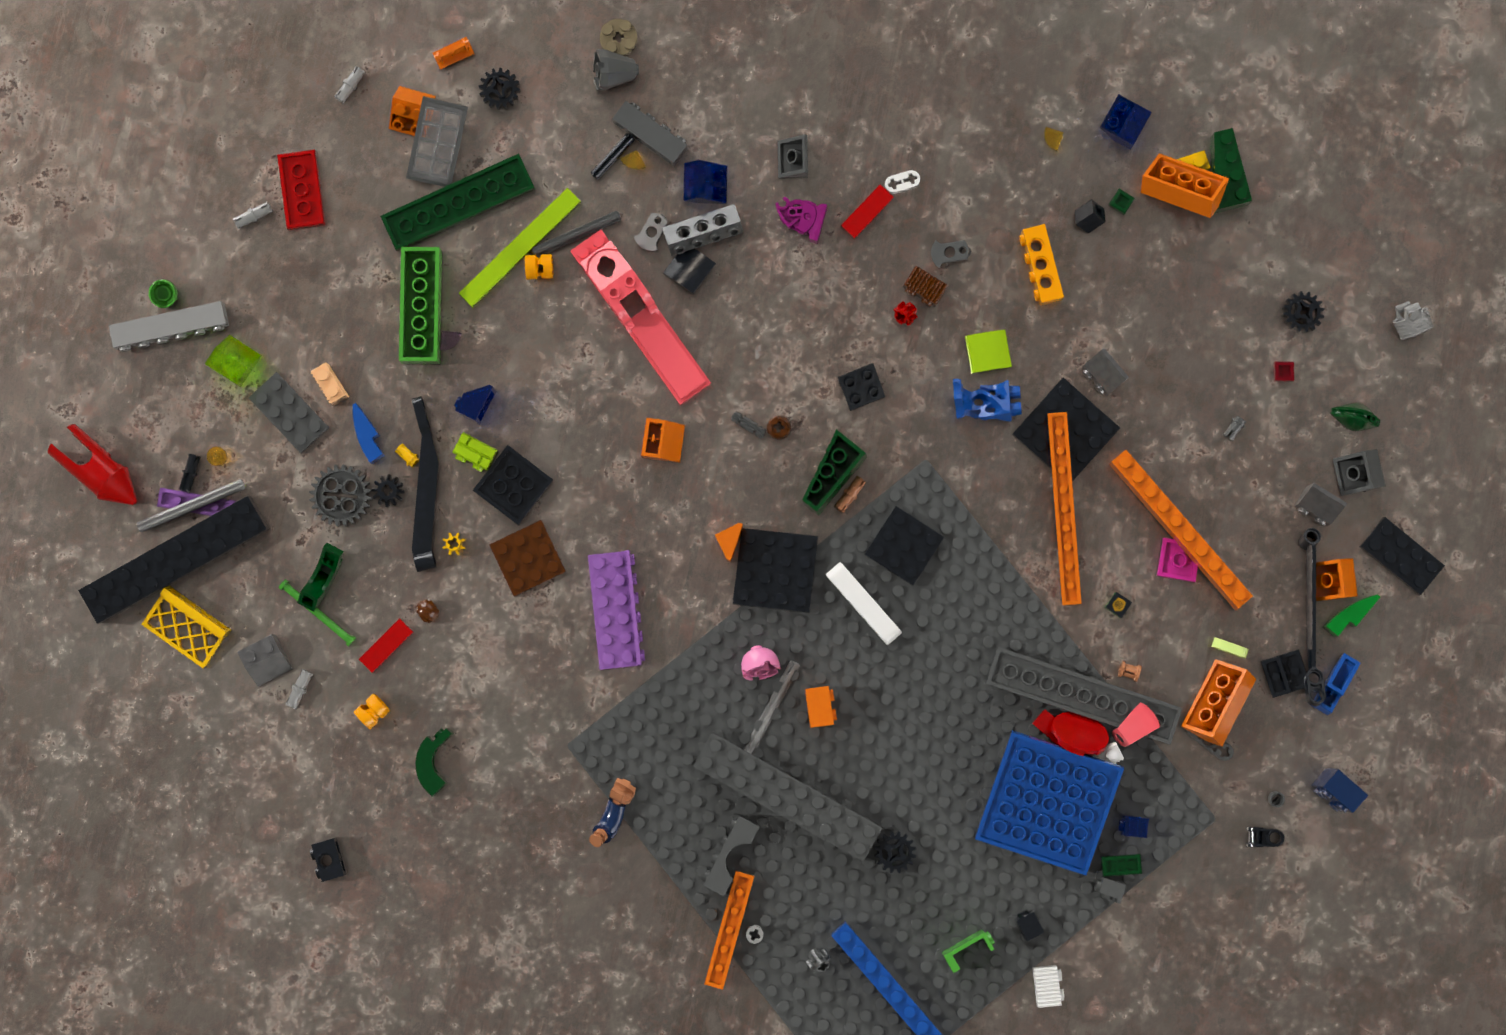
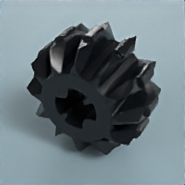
[372,474,405,507]

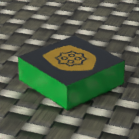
[1105,592,1132,618]

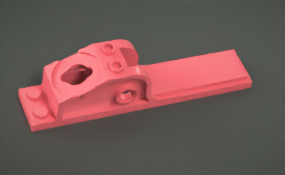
[570,229,711,405]

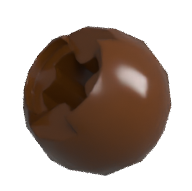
[767,416,791,440]
[416,599,439,623]

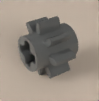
[806,948,831,972]

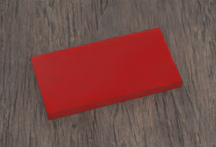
[277,149,325,230]

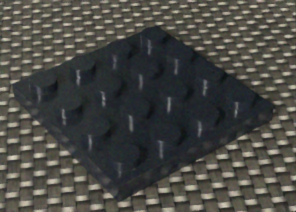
[1012,377,1120,482]
[733,528,818,613]

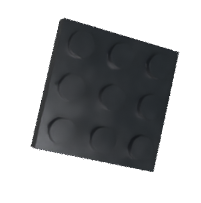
[473,445,553,526]
[864,506,944,586]

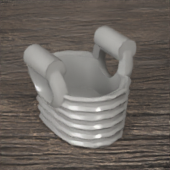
[1393,301,1433,340]

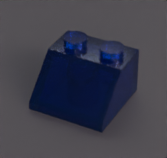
[454,385,497,425]

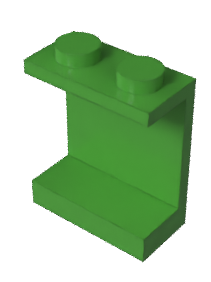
[941,929,995,973]

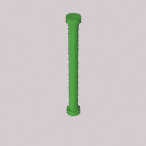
[278,579,356,647]

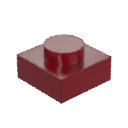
[1274,362,1294,382]

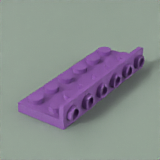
[588,550,645,670]

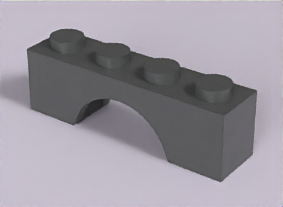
[702,815,760,896]

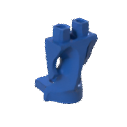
[953,379,1022,422]

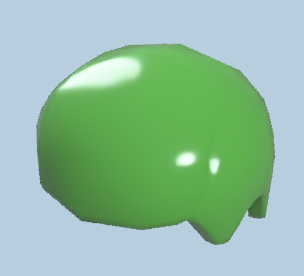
[148,279,178,308]

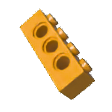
[1019,224,1064,306]

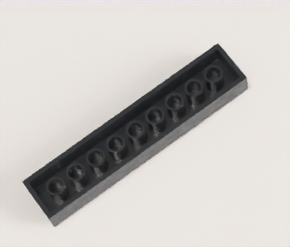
[78,496,270,624]

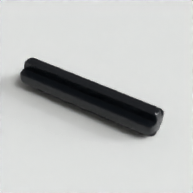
[591,133,634,180]

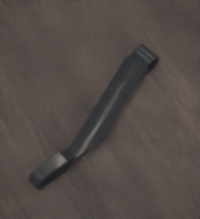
[412,396,439,572]
[1299,528,1326,706]

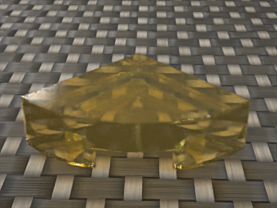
[1044,127,1063,152]
[620,150,646,170]

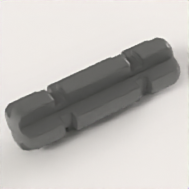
[731,411,766,438]

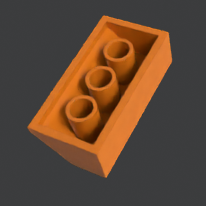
[1141,153,1229,218]
[1181,659,1256,747]

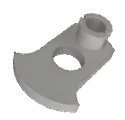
[634,213,668,251]

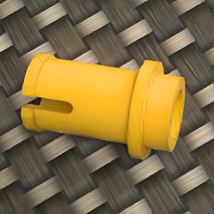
[395,443,420,467]

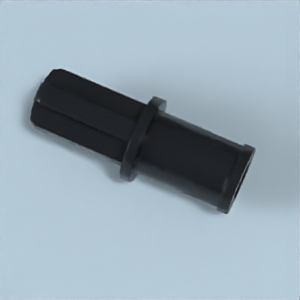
[179,454,201,492]

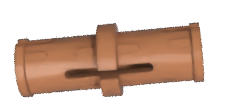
[834,476,866,513]

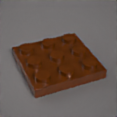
[489,520,566,597]

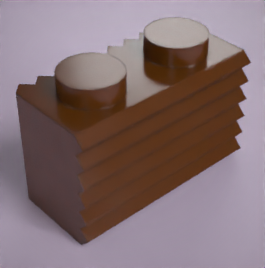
[903,266,948,307]

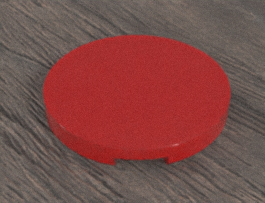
[1051,712,1109,756]

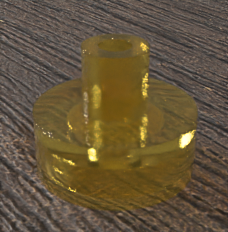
[207,447,227,466]

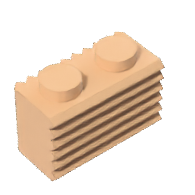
[311,362,349,406]

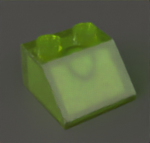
[205,335,262,387]

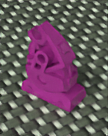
[775,197,827,244]

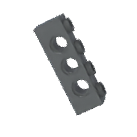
[662,204,743,256]

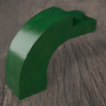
[297,543,344,612]
[415,728,454,797]

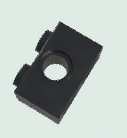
[310,837,347,882]

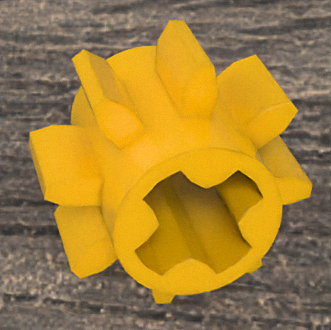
[442,533,466,556]

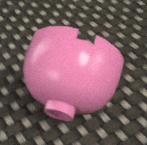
[741,645,781,680]

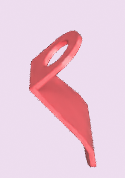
[1112,702,1160,747]

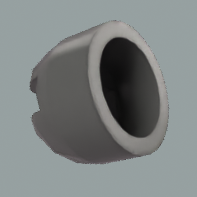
[1268,791,1285,807]

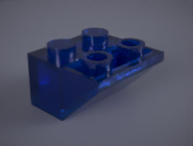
[1100,94,1152,150]
[684,160,727,204]

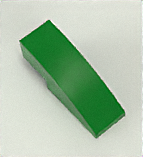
[1323,594,1380,637]

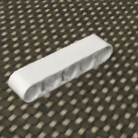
[825,562,902,645]

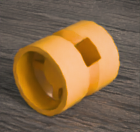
[525,254,554,280]
[354,693,390,730]

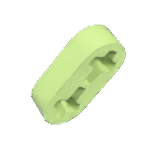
[1211,637,1249,659]

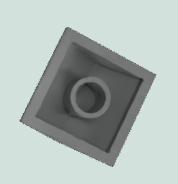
[778,134,808,179]

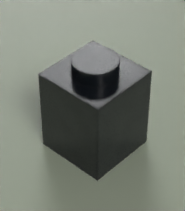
[1015,909,1045,942]

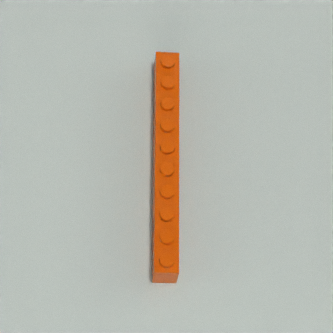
[1109,450,1253,611]

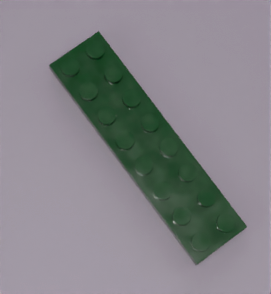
[380,153,535,251]

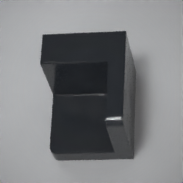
[1075,199,1106,233]

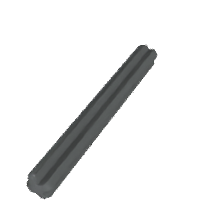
[532,211,621,258]

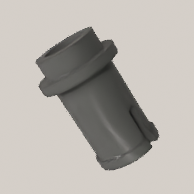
[1223,416,1246,441]

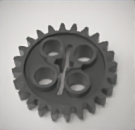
[309,464,372,527]

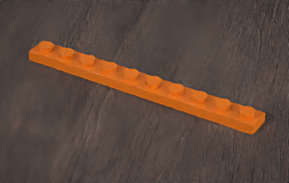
[1047,412,1082,605]

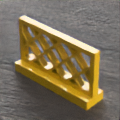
[141,586,232,669]

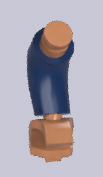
[589,778,636,847]

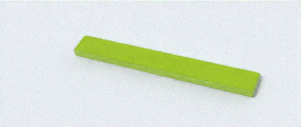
[459,188,581,308]

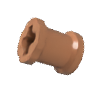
[1118,660,1142,682]

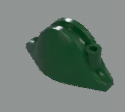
[1330,403,1380,431]

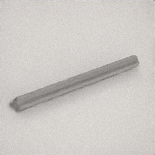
[137,479,245,532]
[743,660,800,754]

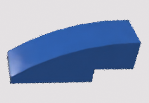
[353,403,385,464]
[1313,653,1361,715]

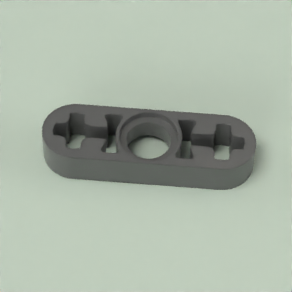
[1185,729,1234,761]

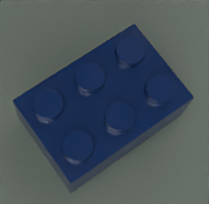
[1311,768,1368,813]

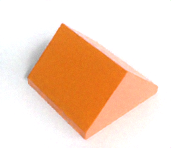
[715,523,743,563]

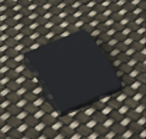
[663,248,716,294]
[1261,649,1307,698]

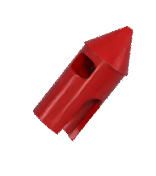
[48,424,137,505]

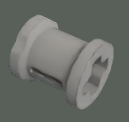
[746,925,763,944]

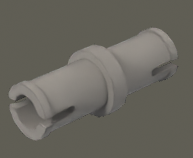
[334,66,366,104]
[233,201,273,229]
[285,669,313,709]

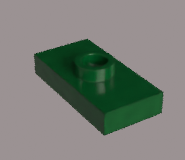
[1101,854,1142,877]

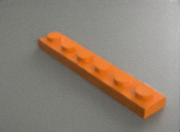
[704,871,754,990]

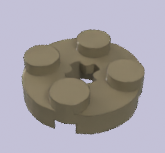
[600,19,638,56]

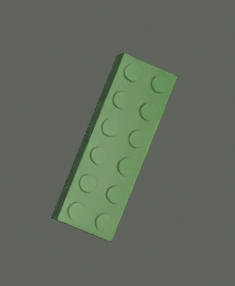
[399,247,442,364]

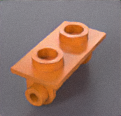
[433,37,475,70]

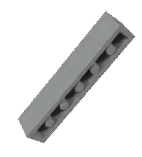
[109,301,229,352]

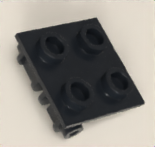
[838,363,886,411]

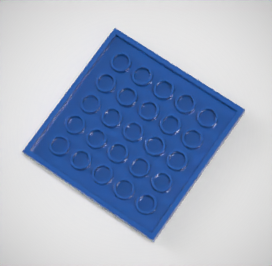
[975,730,1124,875]

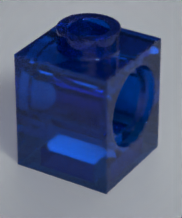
[1118,815,1149,838]

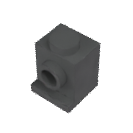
[1094,877,1126,904]

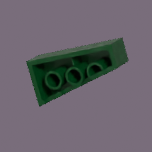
[1210,128,1252,214]
[802,429,867,516]

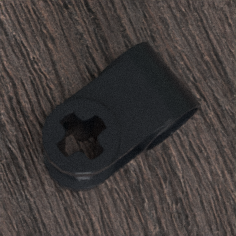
[1246,827,1285,847]

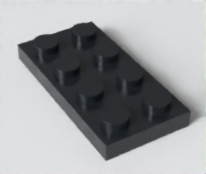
[1359,517,1445,595]

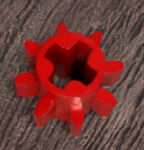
[893,301,918,326]

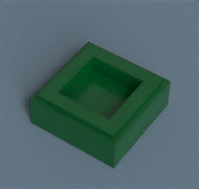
[1109,188,1135,215]

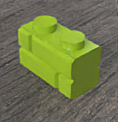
[452,432,498,472]

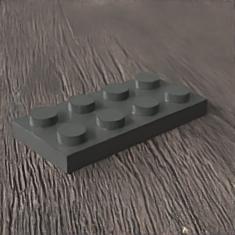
[249,372,329,454]

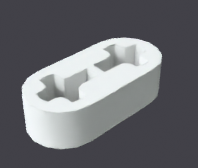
[885,170,920,194]

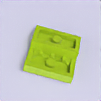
[965,330,1012,374]

